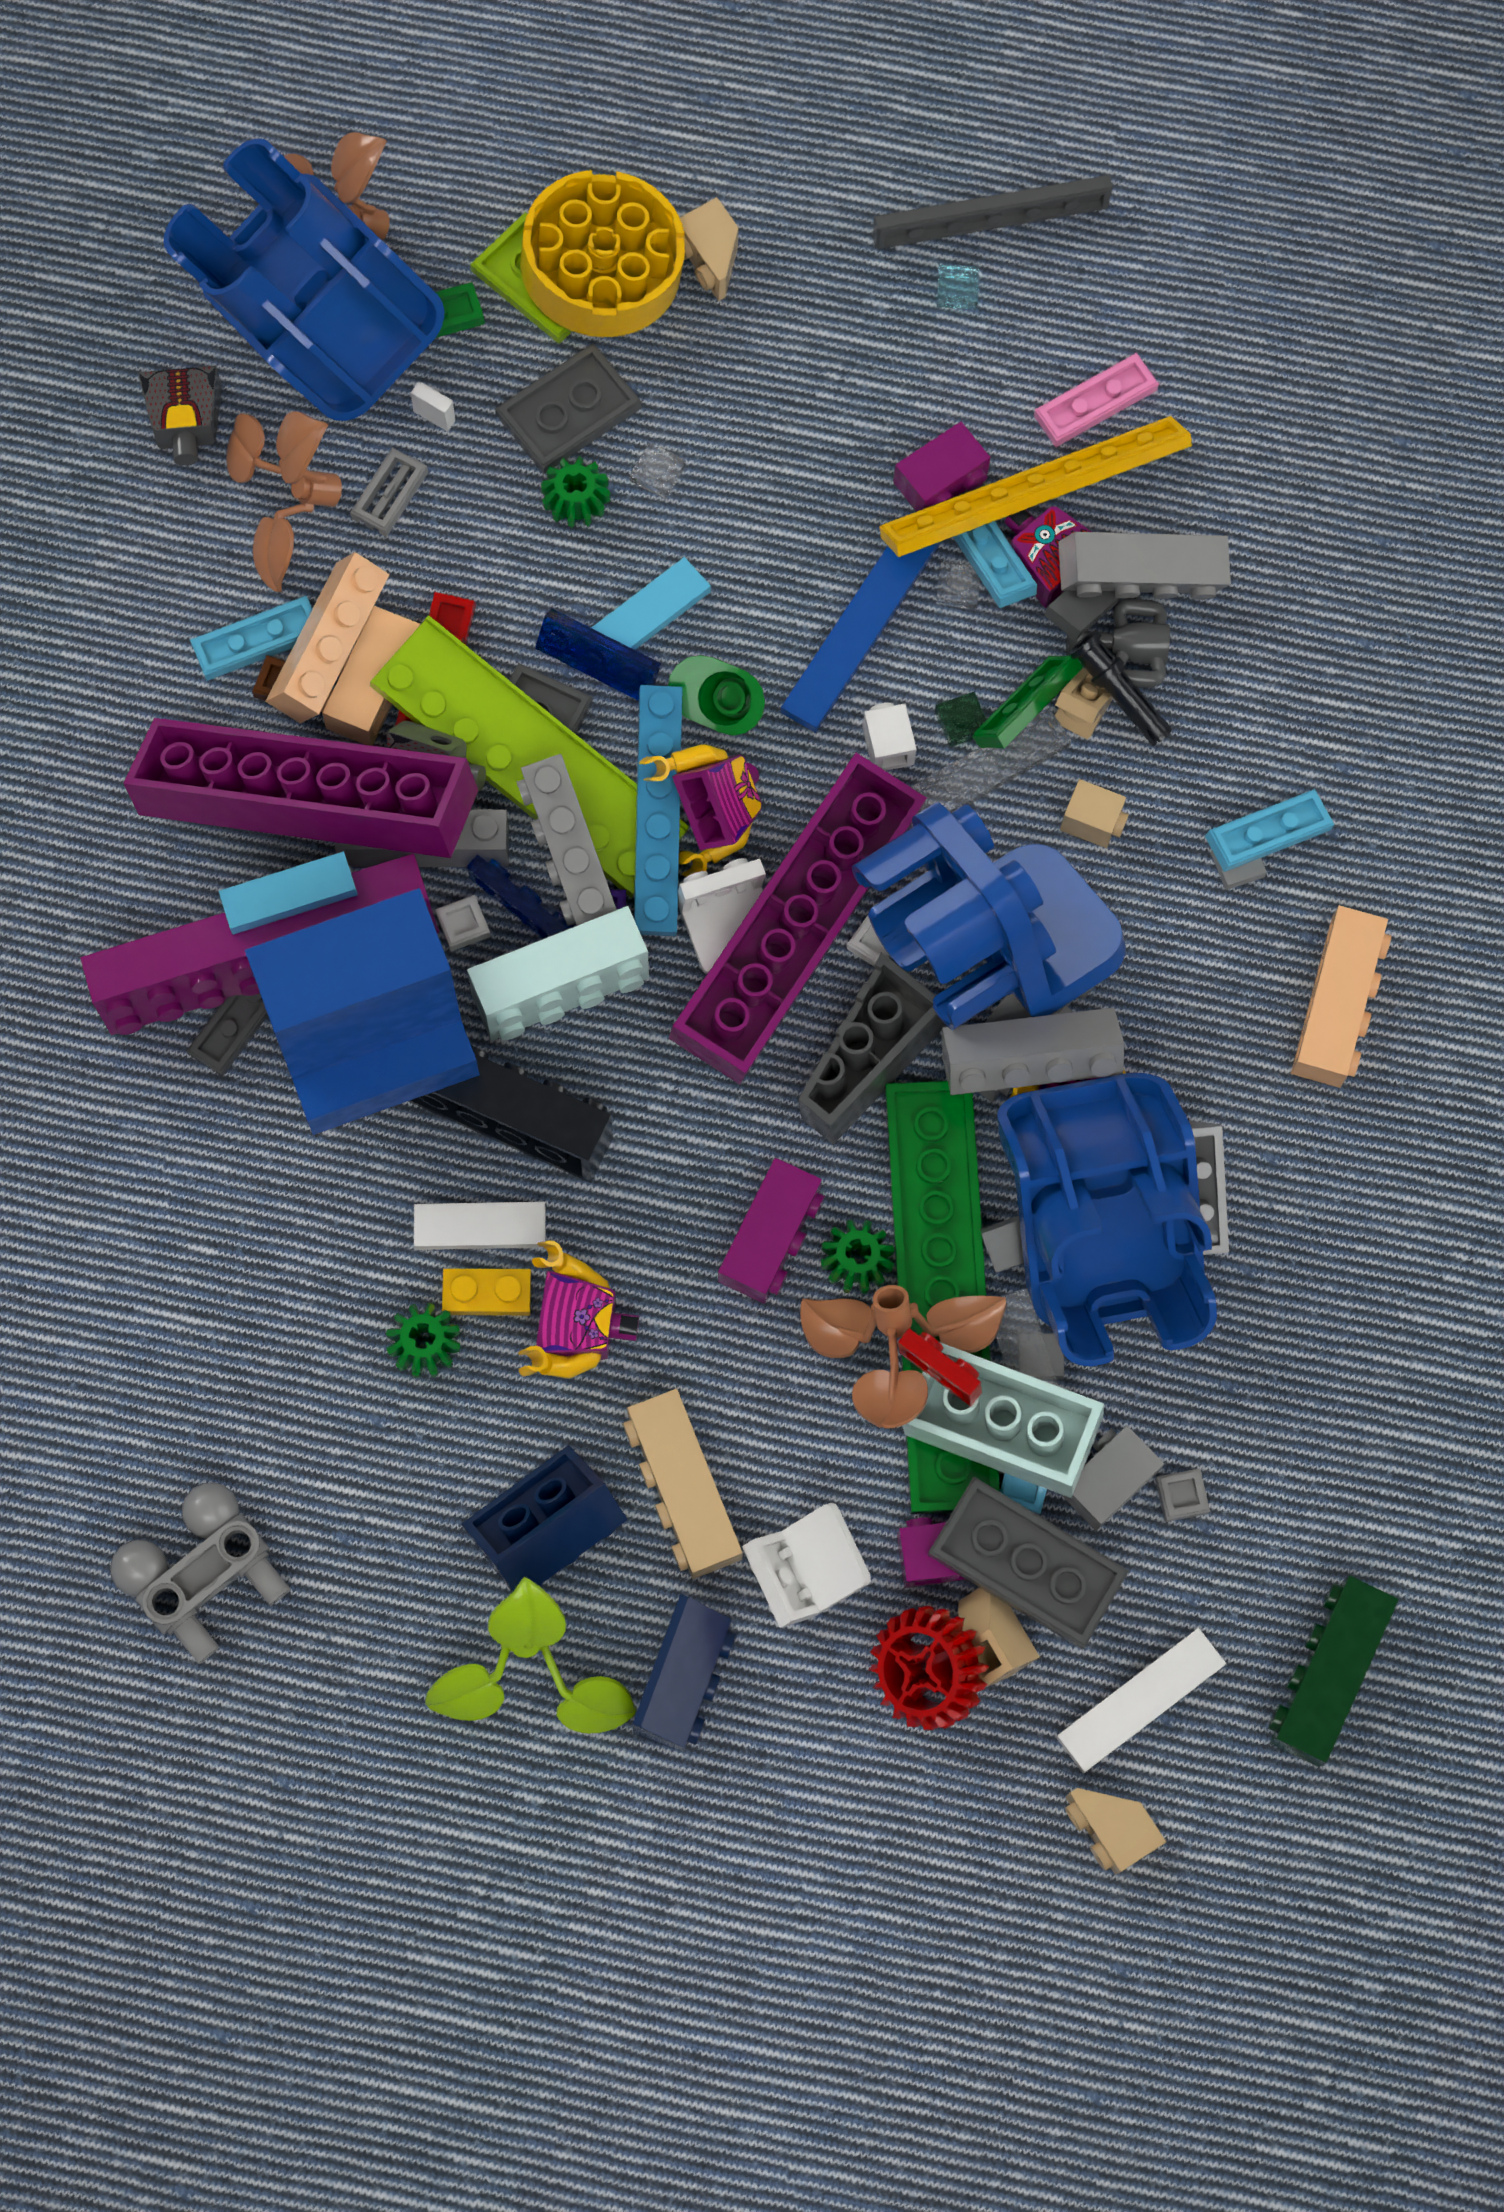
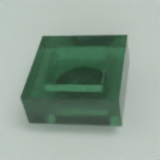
[935,692,986,747]

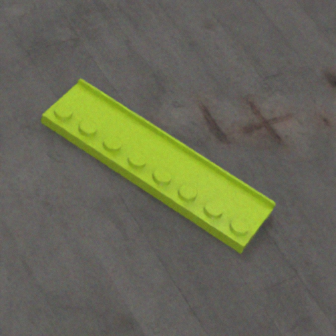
[370,615,689,898]

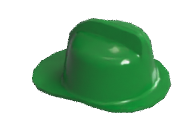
[668,655,765,736]

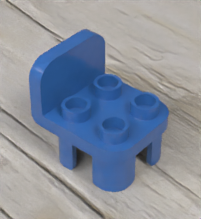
[163,138,444,421]
[852,802,1126,1030]
[997,1073,1217,1366]

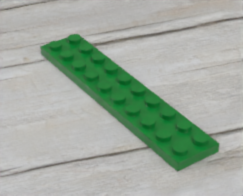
[885,1081,1000,1515]

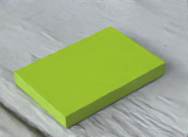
[470,212,572,344]

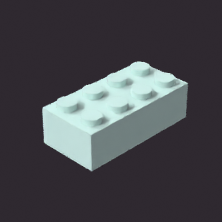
[467,906,649,1041]
[903,1342,1104,1498]

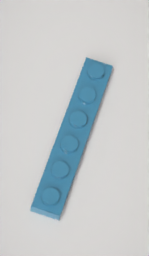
[634,685,682,936]

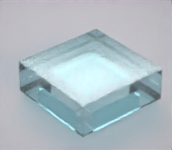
[937,264,979,309]

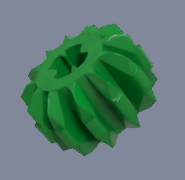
[541,455,611,529]
[821,1219,894,1294]
[386,1303,461,1378]

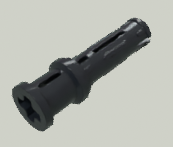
[1068,630,1173,746]

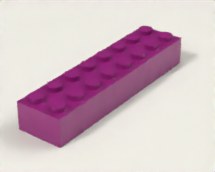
[123,718,479,858]
[668,752,927,1085]
[80,853,439,1036]

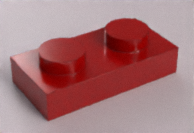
[898,1328,982,1406]

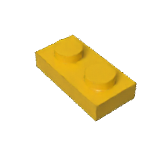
[442,1268,531,1316]

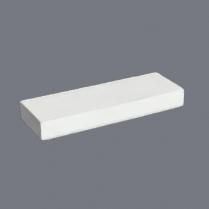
[414,1202,546,1250]

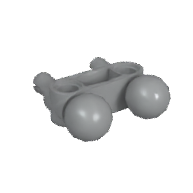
[110,1482,291,1664]

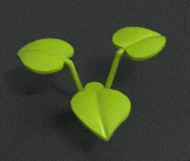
[425,1577,637,1734]

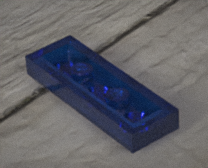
[535,608,662,701]
[466,854,574,939]

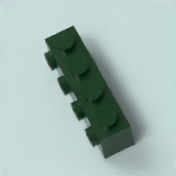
[1268,1575,1399,1767]

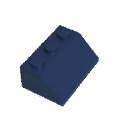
[461,1445,628,1592]
[632,1594,737,1753]

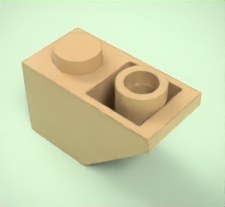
[680,197,739,301]
[958,1587,1040,1688]
[1065,1788,1166,1875]

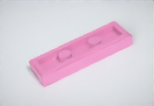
[1034,353,1159,447]

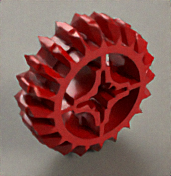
[868,1606,989,1731]

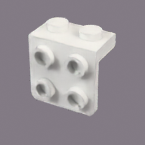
[678,858,766,974]
[742,1503,871,1628]

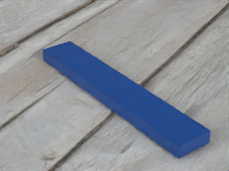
[780,513,942,733]

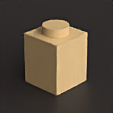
[1060,779,1129,848]

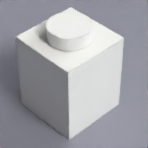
[862,703,917,771]

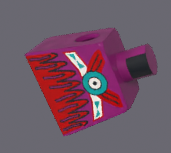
[1004,506,1092,609]

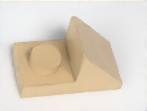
[1054,668,1113,739]

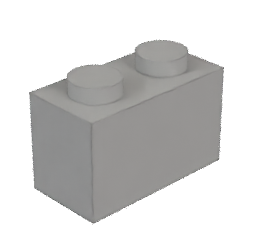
[1062,1426,1164,1531]

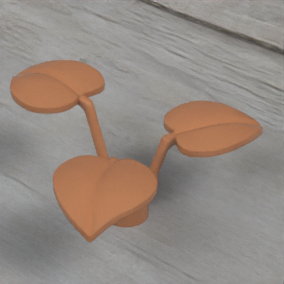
[284,132,390,240]
[226,411,342,592]
[800,1285,1007,1428]

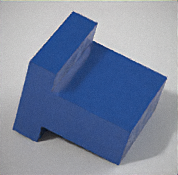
[245,888,479,1135]

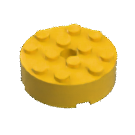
[520,170,685,337]

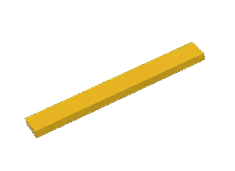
[879,416,1192,557]

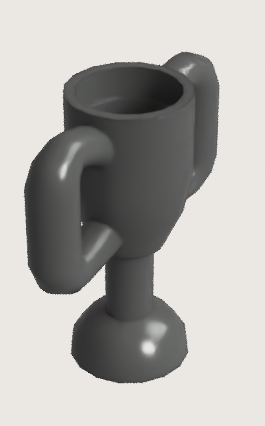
[1066,599,1170,688]

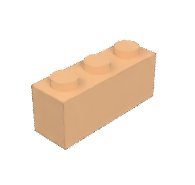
[320,606,420,746]

